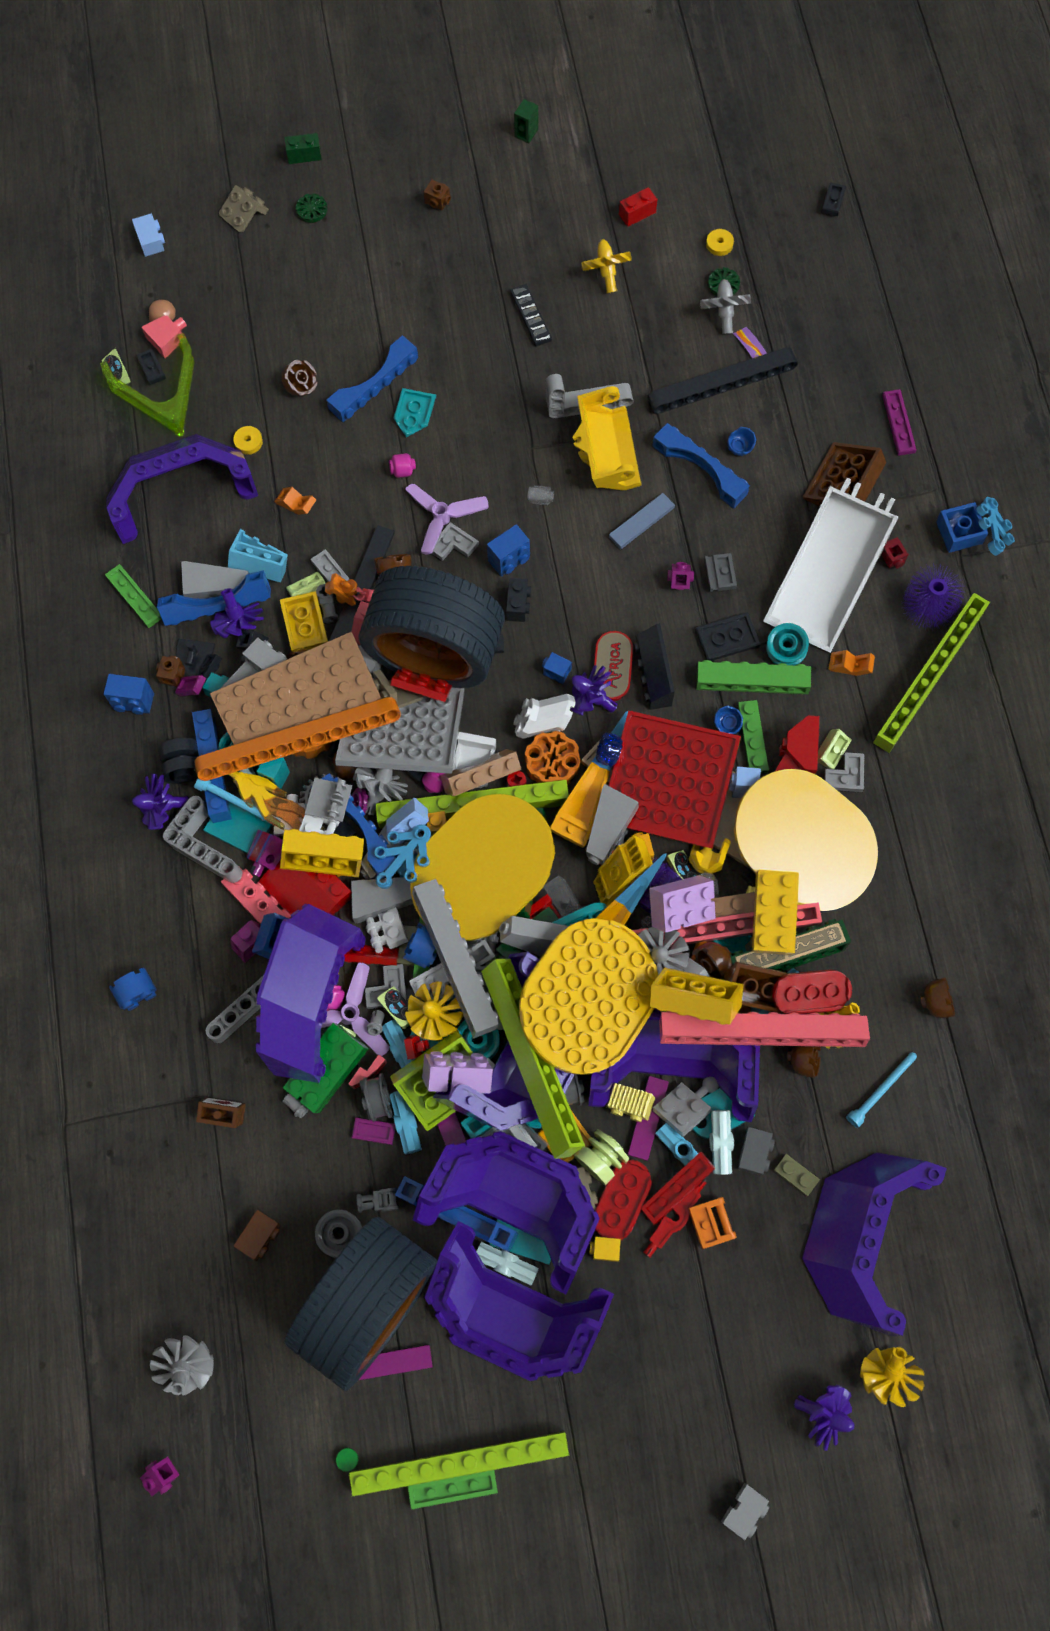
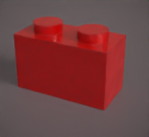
[619,187,657,227]

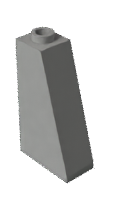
[181,561,249,599]
[586,784,639,865]
[351,877,413,923]
[499,916,569,957]

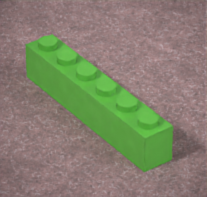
[696,660,811,694]

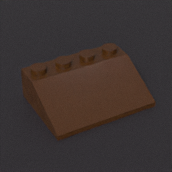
[803,442,886,506]

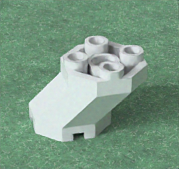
[514,694,575,738]

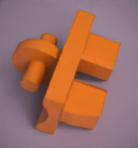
[325,573,357,606]

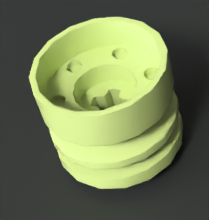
[574,1129,629,1186]

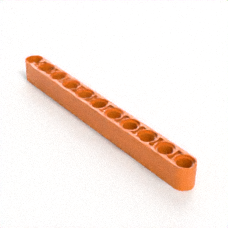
[194,697,401,781]

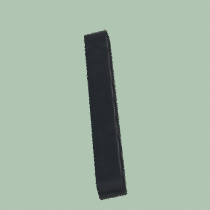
[648,347,798,414]

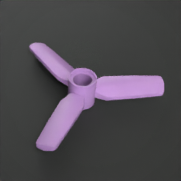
[406,484,488,555]
[321,963,390,1057]

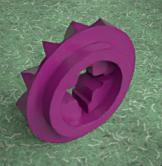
[352,787,369,816]

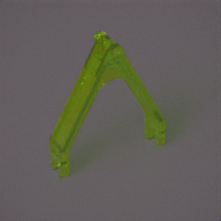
[99,333,194,437]

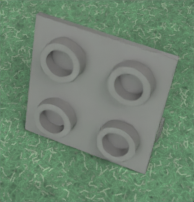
[305,778,352,822]

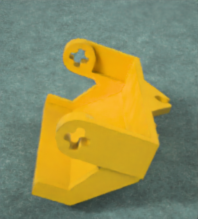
[573,386,642,490]

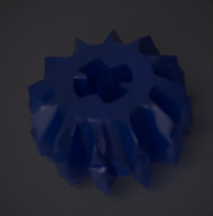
[596,733,623,766]

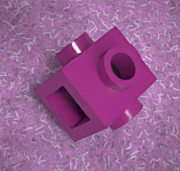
[667,562,694,590]
[140,1457,179,1497]

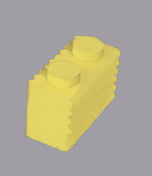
[607,1083,655,1122]

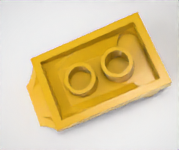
[280,591,328,651]

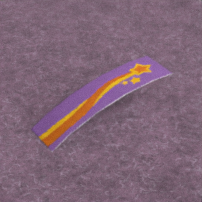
[733,327,767,358]

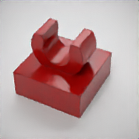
[404,1035,430,1059]

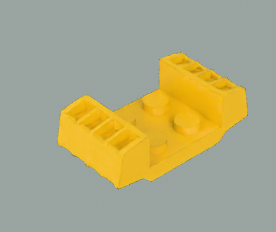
[593,835,653,906]

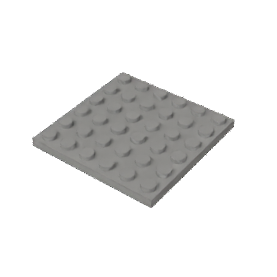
[335,688,464,774]

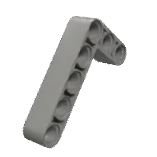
[546,374,634,418]
[163,796,243,883]
[206,975,264,1043]

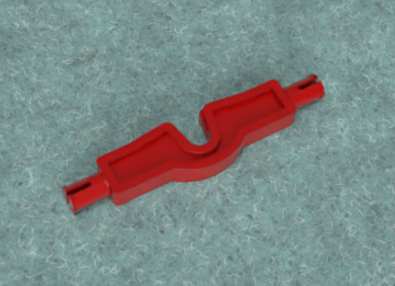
[643,1181,707,1258]

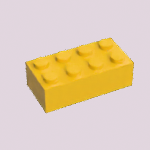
[280,829,364,877]
[752,869,799,955]
[650,967,744,1025]

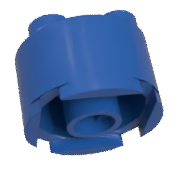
[403,922,437,968]
[109,968,157,1011]

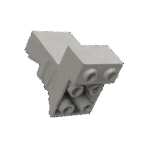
[220,637,287,689]

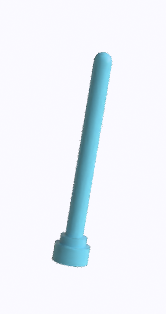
[194,778,281,826]
[846,1052,917,1128]

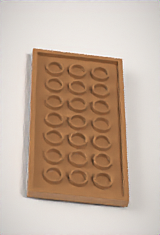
[210,631,382,745]

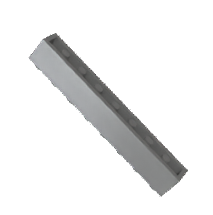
[412,879,500,1038]

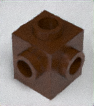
[424,180,451,210]
[156,656,185,687]

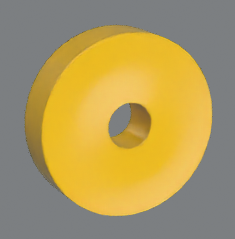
[706,229,734,256]
[233,426,263,454]

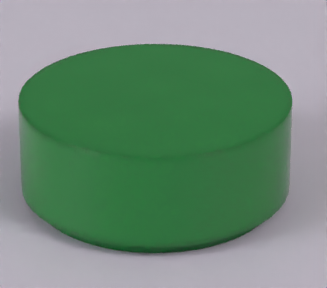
[336,1448,359,1472]

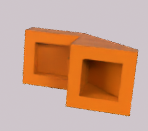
[274,487,316,515]
[829,650,875,676]

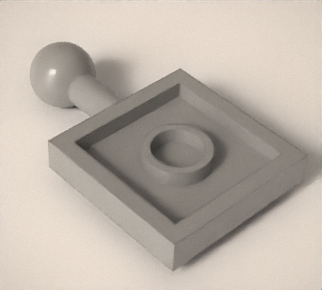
[653,1077,718,1137]

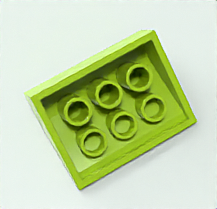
[390,1029,473,1131]

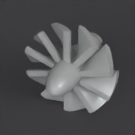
[700,279,751,334]
[353,767,408,815]
[638,927,689,975]
[150,1335,214,1395]

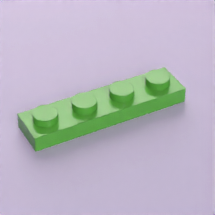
[105,564,162,628]
[738,700,769,773]
[408,1470,498,1509]

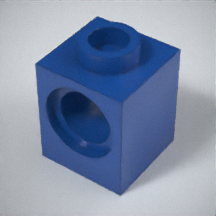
[542,652,572,684]

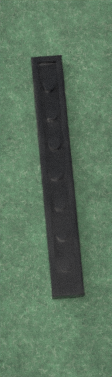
[329,525,395,641]

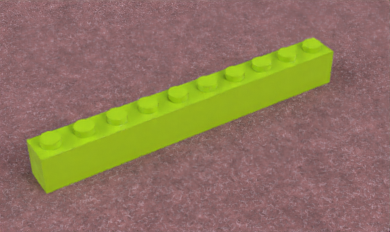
[873,593,990,753]
[376,780,569,829]
[481,959,585,1159]
[349,1431,569,1496]

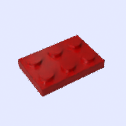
[391,668,452,702]

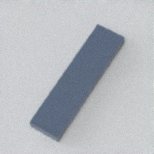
[609,493,675,549]

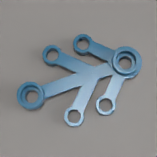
[976,497,1015,556]
[375,825,431,889]

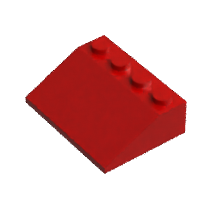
[258,859,352,915]

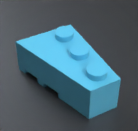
[228,529,288,582]

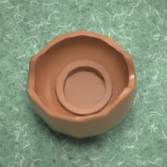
[149,300,175,322]

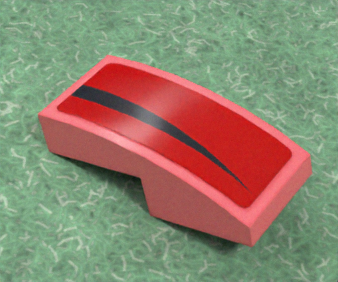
[348,1055,387,1089]

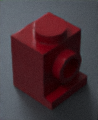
[880,537,909,569]

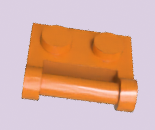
[688,1197,737,1249]

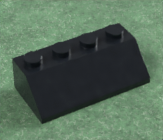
[634,623,675,710]

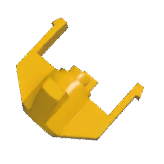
[689,838,731,875]

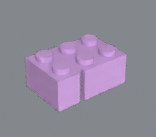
[650,875,716,933]
[422,1052,493,1093]

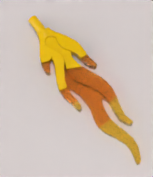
[228,772,325,831]

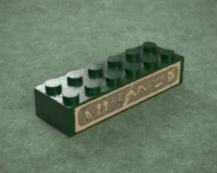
[731,919,851,972]

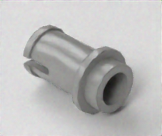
[367,1010,385,1036]
[283,1093,309,1118]

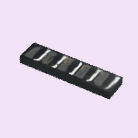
[511,284,552,346]

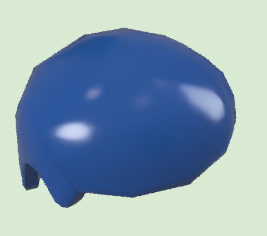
[727,427,756,456]
[714,705,743,734]

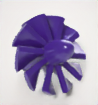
[210,588,264,638]
[570,665,618,716]
[132,774,189,830]
[794,1384,855,1451]

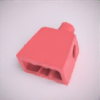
[142,315,187,358]

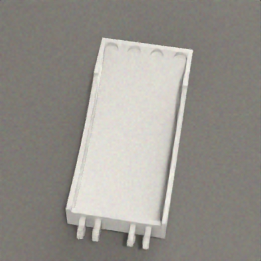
[764,478,898,653]

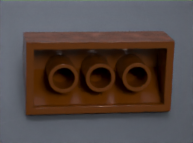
[723,962,802,1015]

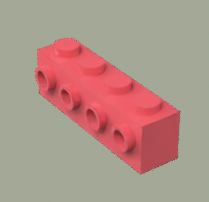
[221,868,291,925]

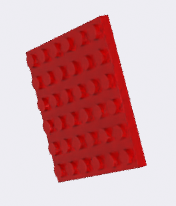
[609,710,741,849]

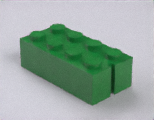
[283,1023,369,1113]

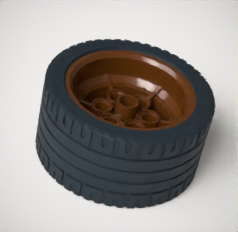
[358,566,505,688]
[285,1217,437,1391]

